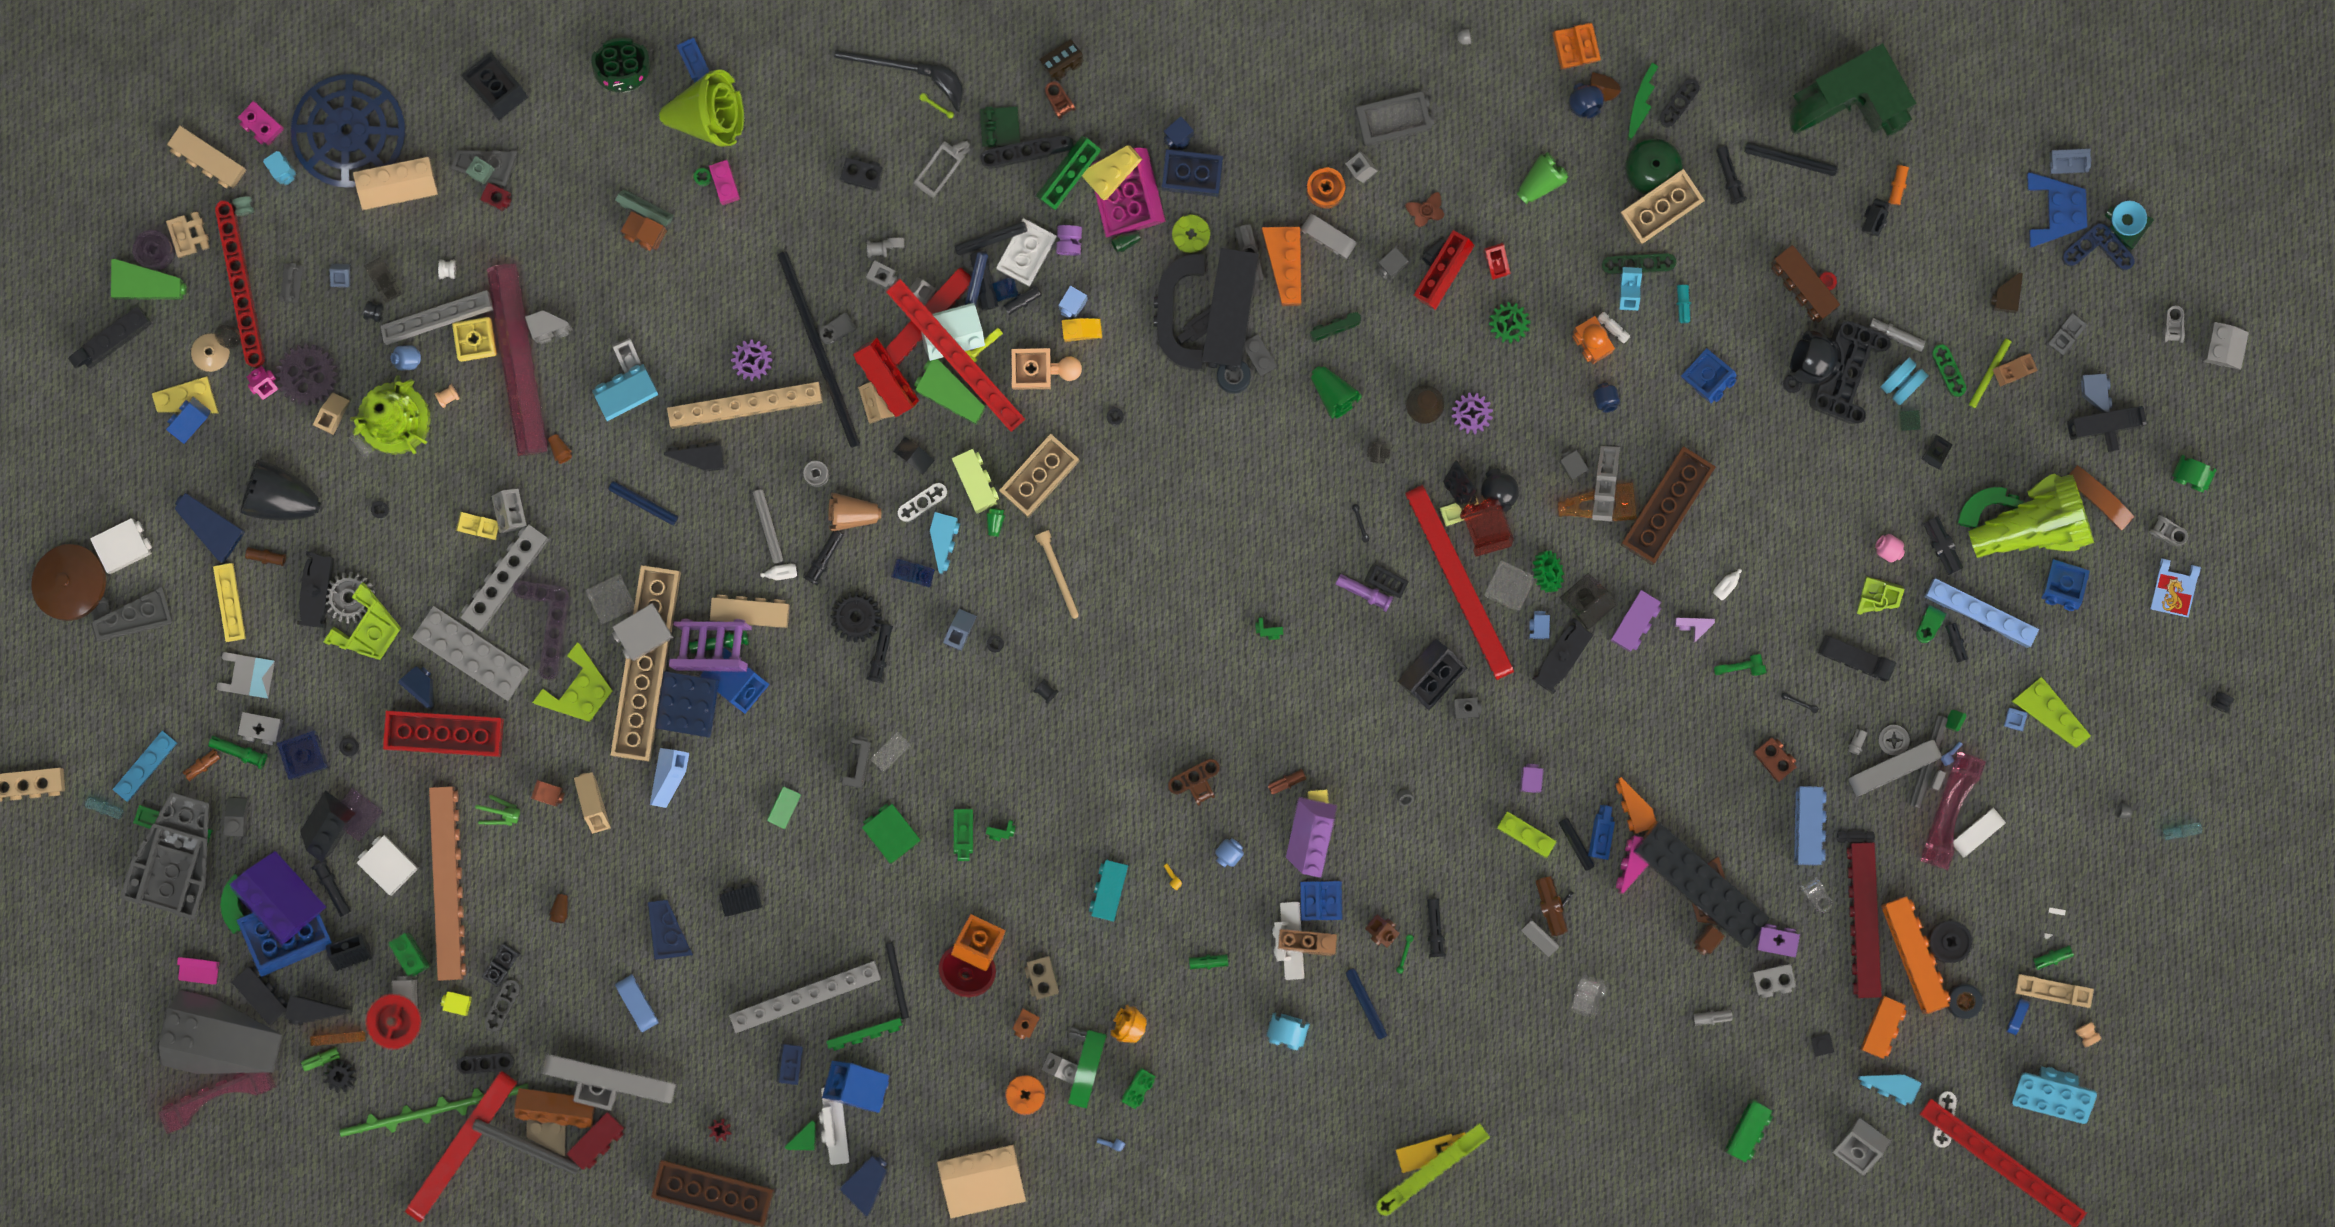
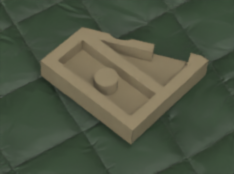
[527,1120,566,1156]

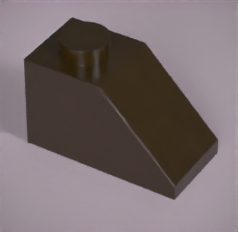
[1990,273,2023,313]

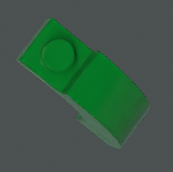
[1956,487,2024,529]
[220,874,246,934]

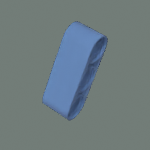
[615,974,659,1032]

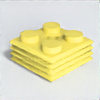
[452,317,497,362]

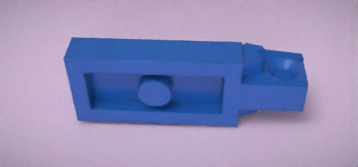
[677,38,709,82]
[1588,805,1615,860]

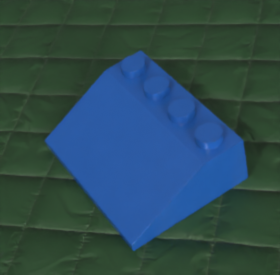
[237,913,332,977]

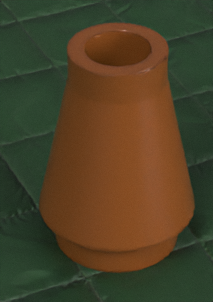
[548,434,572,464]

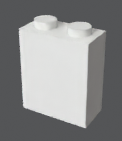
[90,518,152,574]
[357,835,419,896]

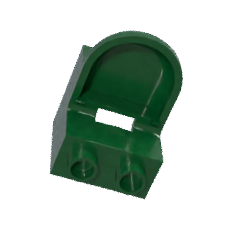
[1789,43,1917,137]

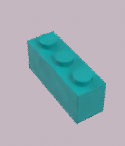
[1089,860,1128,922]

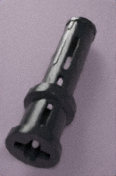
[1716,146,1747,205]
[803,531,844,586]
[866,624,893,683]
[311,859,351,917]
[1427,899,1446,958]

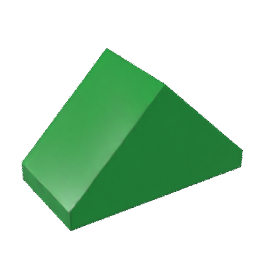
[785,1120,816,1151]

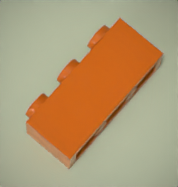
[1860,996,1907,1059]

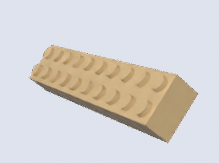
[611,565,681,762]

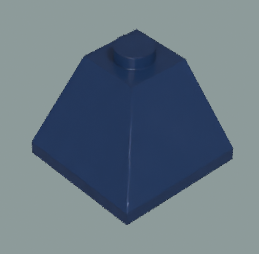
[398,666,434,709]

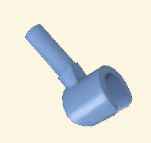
[1941,742,1963,766]
[1097,1138,1125,1151]

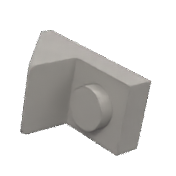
[612,338,642,373]

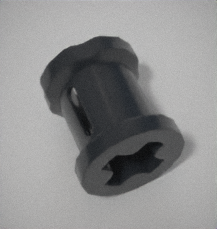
[1033,679,1059,704]

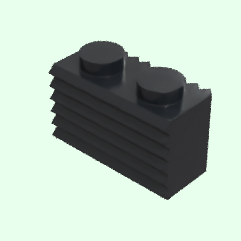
[719,882,763,917]
[326,933,372,971]

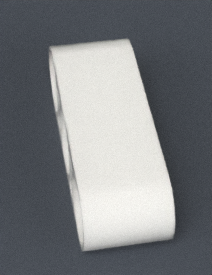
[1951,807,2006,858]

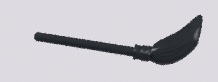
[834,51,963,112]

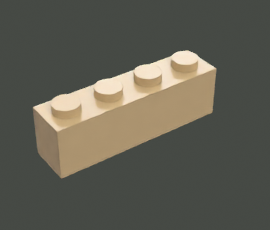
[167,126,246,189]
[710,595,790,628]

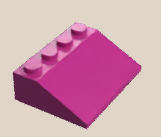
[1089,148,1166,238]

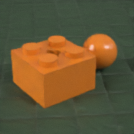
[1572,316,1615,365]

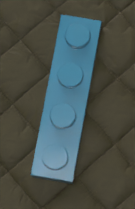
[112,731,178,802]

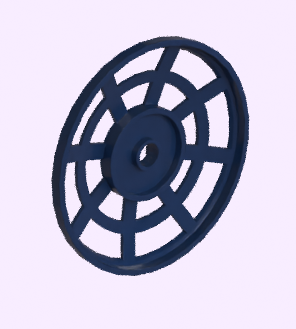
[291,74,405,188]

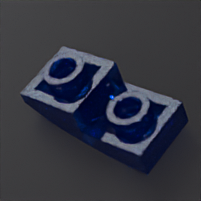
[891,559,935,588]

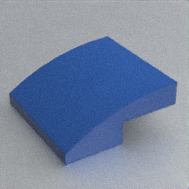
[1301,881,1342,920]

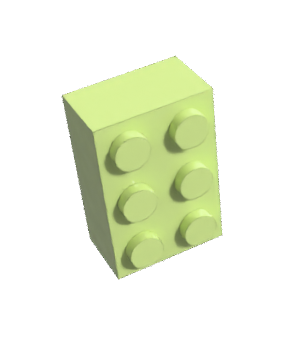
[952,449,999,514]

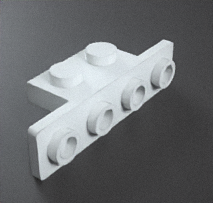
[1273,902,1304,980]
[819,1088,849,1165]

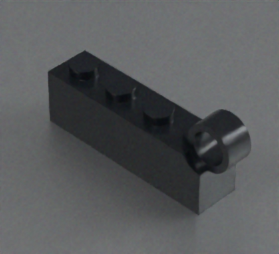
[68,306,152,369]

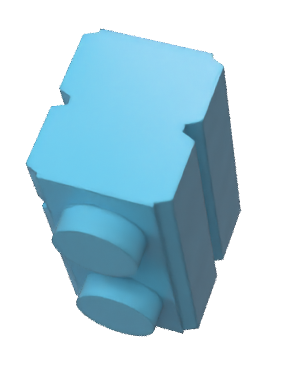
[263,151,296,185]

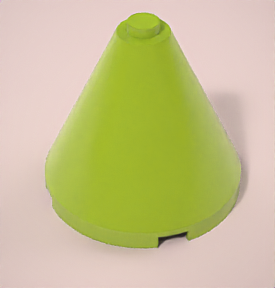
[659,70,744,147]

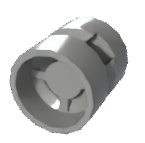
[803,461,830,488]

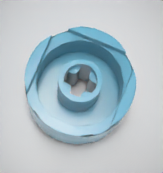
[1266,1013,1310,1050]

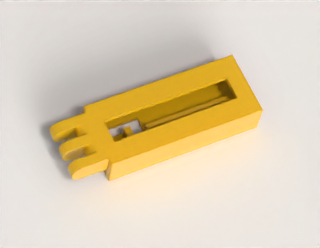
[1396,1132,1465,1173]

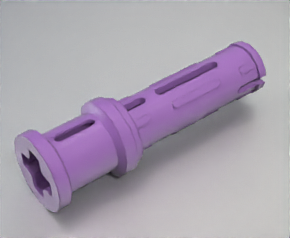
[1335,574,1393,612]

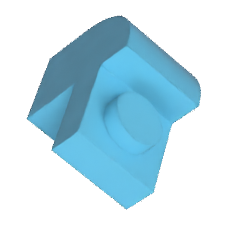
[1619,267,1642,311]

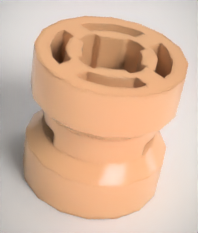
[2075,1021,2102,1048]

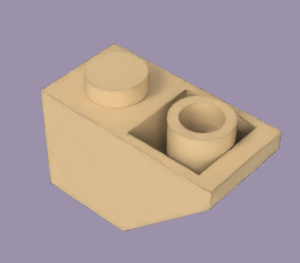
[313,393,350,435]

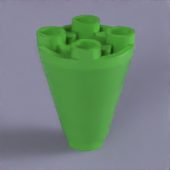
[1517,152,1568,204]

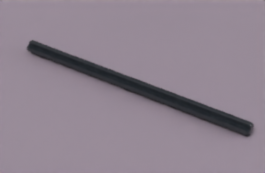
[777,251,860,448]

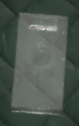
[870,732,911,772]

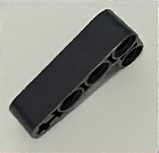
[1818,635,1896,682]

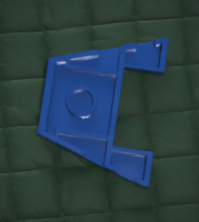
[2027,173,2087,248]

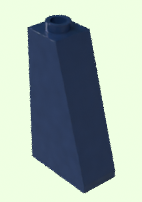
[175,493,245,564]

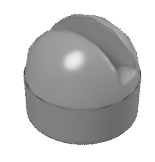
[1457,28,1472,44]

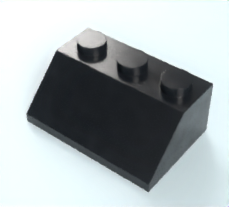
[1398,639,1467,710]
[300,791,356,863]

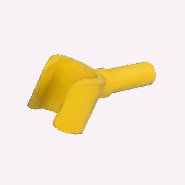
[1164,863,1182,890]

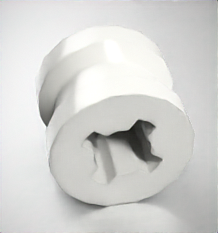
[438,260,456,279]

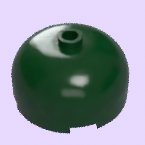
[1625,138,1683,195]

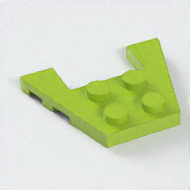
[323,582,401,660]
[533,642,613,722]

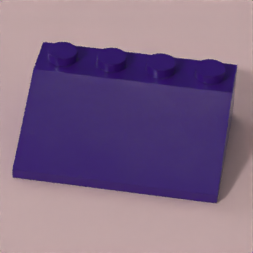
[230,851,326,945]

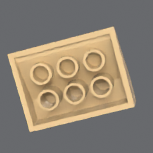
[937,1145,1026,1218]

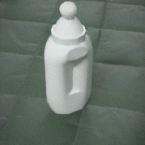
[760,563,797,580]
[1713,569,1742,600]

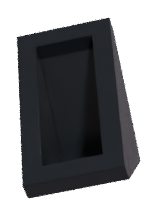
[893,437,935,475]

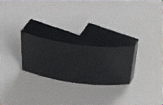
[482,943,521,987]

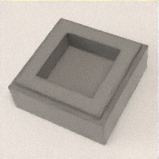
[1930,770,1946,791]

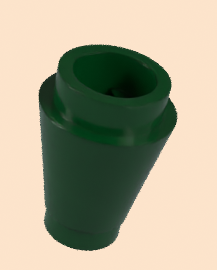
[1111,230,1141,252]

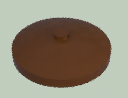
[31,544,106,621]

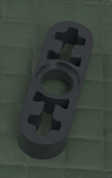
[1659,79,1700,128]

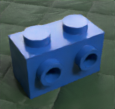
[166,397,211,444]

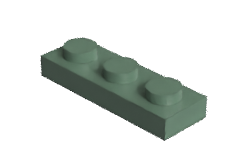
[615,189,674,227]

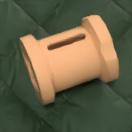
[435,384,460,408]

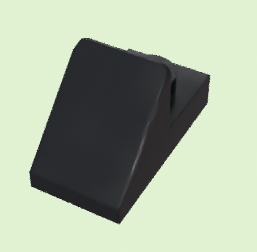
[1921,434,1953,469]

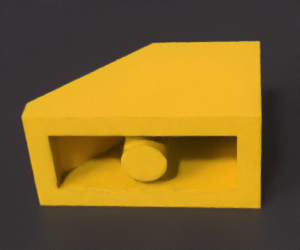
[1062,318,1102,342]

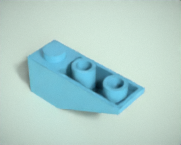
[930,512,960,575]
[1857,1074,1922,1106]

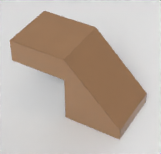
[1992,354,2038,387]

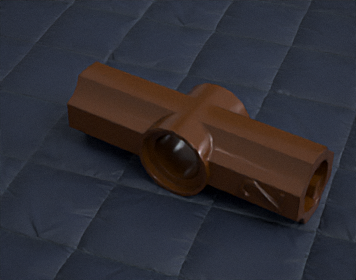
[1535,876,1568,937]

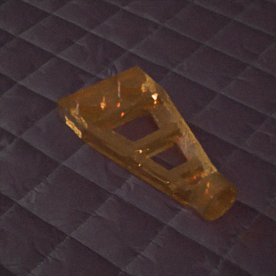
[1558,483,1637,521]

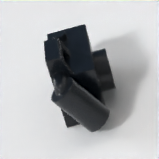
[1861,198,1889,237]

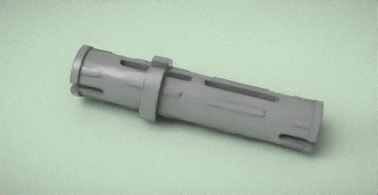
[1868,318,1926,352]

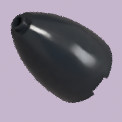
[240,460,321,521]

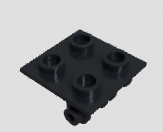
[1443,460,1477,511]

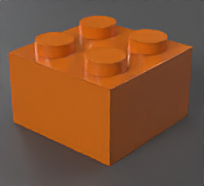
[952,914,1005,971]

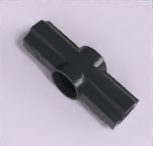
[1923,516,1963,575]

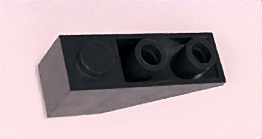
[664,442,725,472]

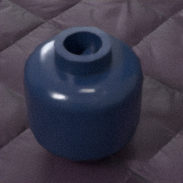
[1593,383,1620,413]

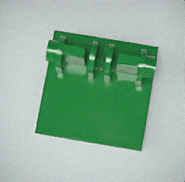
[1121,1068,1156,1109]

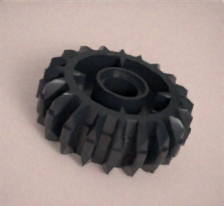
[830,591,882,643]

